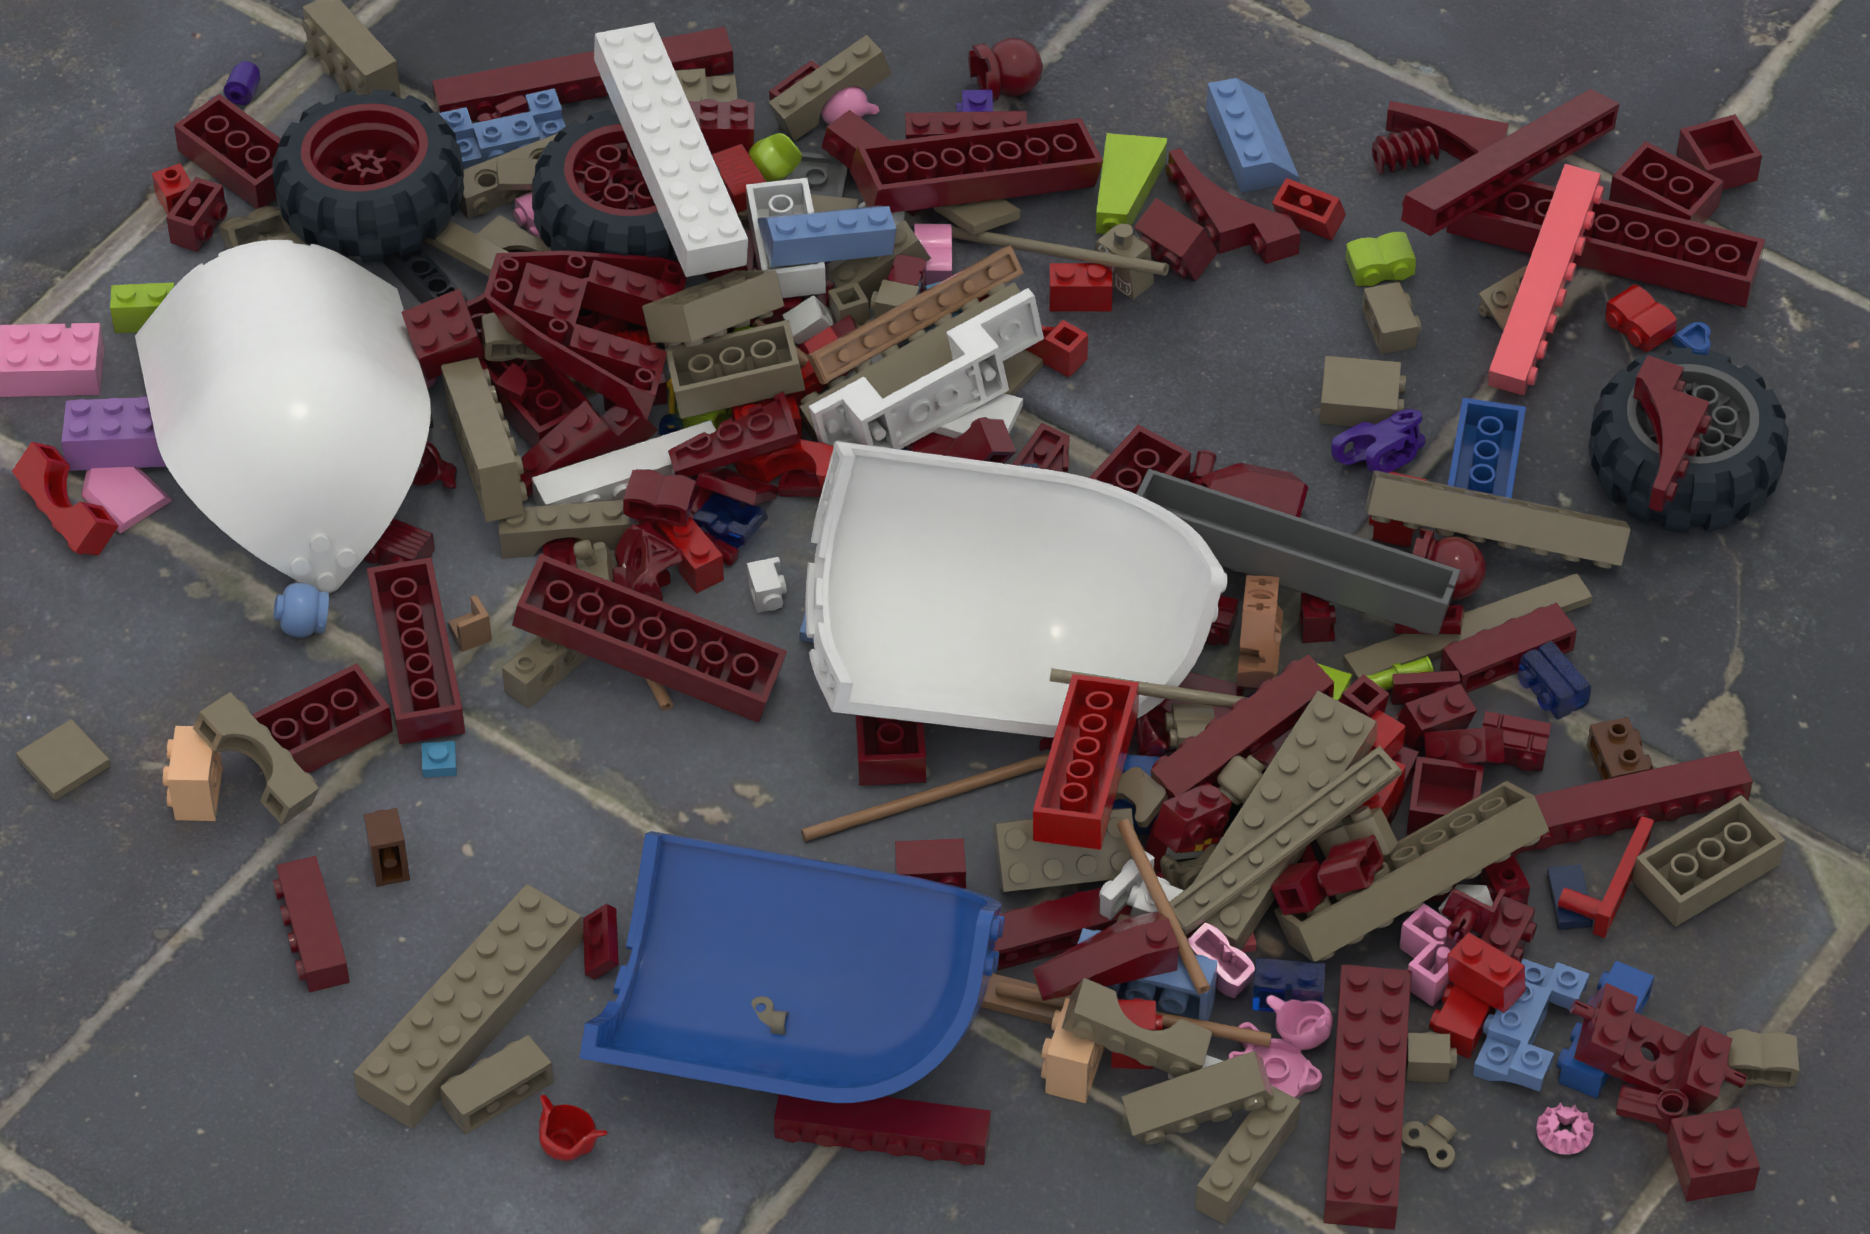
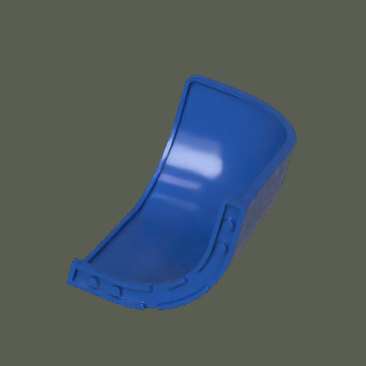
[579,831,1005,1103]

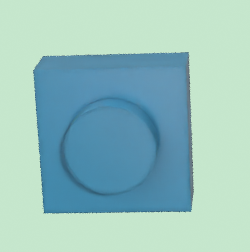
[421,741,457,778]

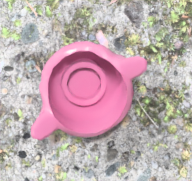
[821,86,880,125]
[1266,995,1333,1050]

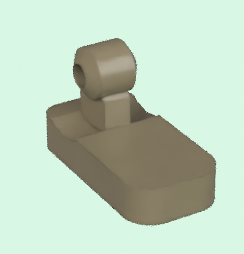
[573,539,613,582]

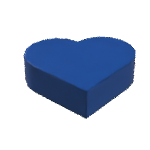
[1672,322,1711,356]

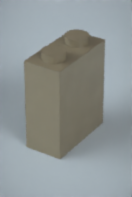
[1319,356,1406,427]

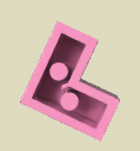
[1399,903,1460,1007]

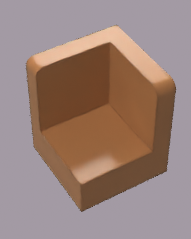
[448,595,492,652]

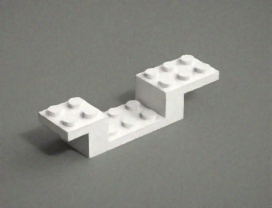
[809,288,1044,450]

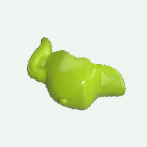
[748,133,802,182]

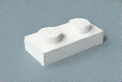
[1099,851,1154,920]

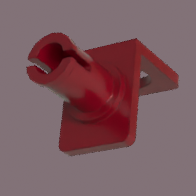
[1442,888,1506,943]

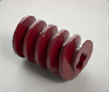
[1372,126,1439,175]

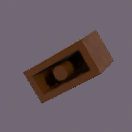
[363,808,410,887]

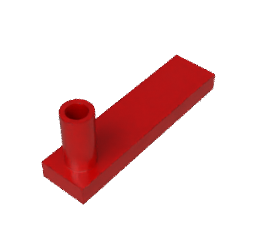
[1558,816,1654,938]

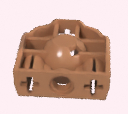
[1236,575,1283,691]

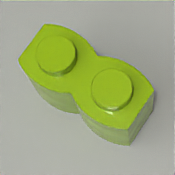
[1345,232,1416,286]

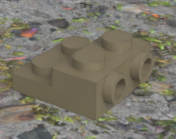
[675,68,738,102]

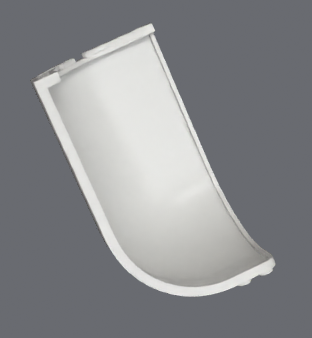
[135,240,431,594]
[805,441,1227,737]

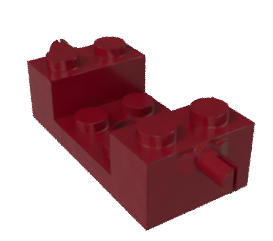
[1569,983,1747,1114]

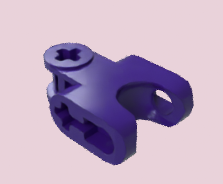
[1331,409,1426,473]

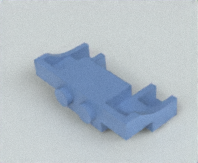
[439,89,565,170]
[1473,958,1590,1092]

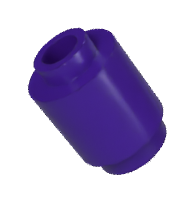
[223,61,261,105]

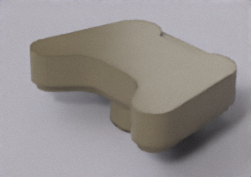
[1115,767,1168,828]
[1160,845,1216,891]

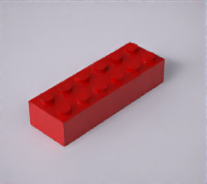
[1033,674,1139,850]

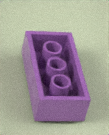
[62,396,167,471]

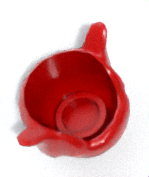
[539,1095,608,1161]

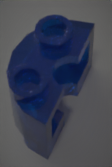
[692,492,768,548]

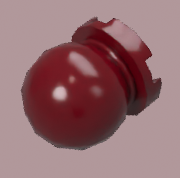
[968,38,1043,102]
[1412,528,1486,600]

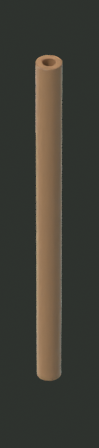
[1117,819,1210,994]

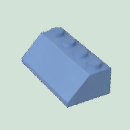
[1206,78,1299,193]
[757,206,896,267]

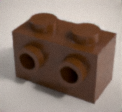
[1587,717,1653,780]

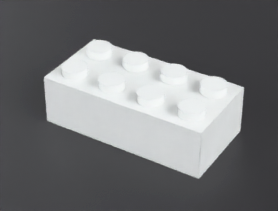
[746,178,826,298]

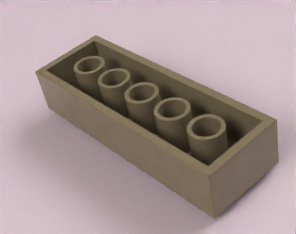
[441,358,528,522]

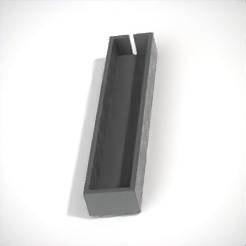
[1136,469,1460,636]

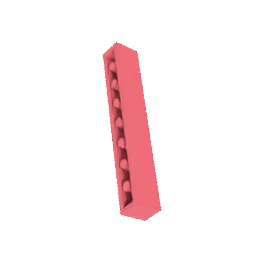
[1488,164,1604,396]

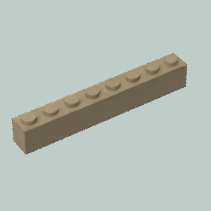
[799,282,1020,441]
[1365,470,1630,568]

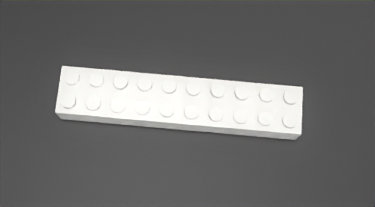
[594,22,748,277]

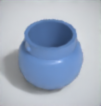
[273,583,329,638]

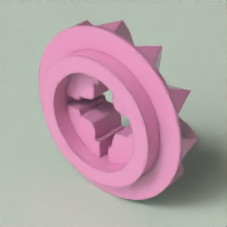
[1536,1102,1594,1155]

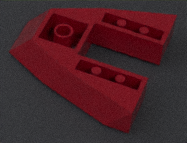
[483,250,687,421]

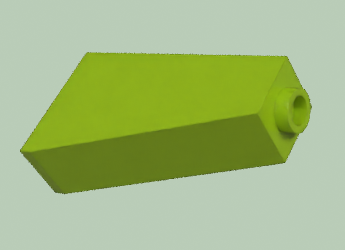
[1096,133,1167,234]

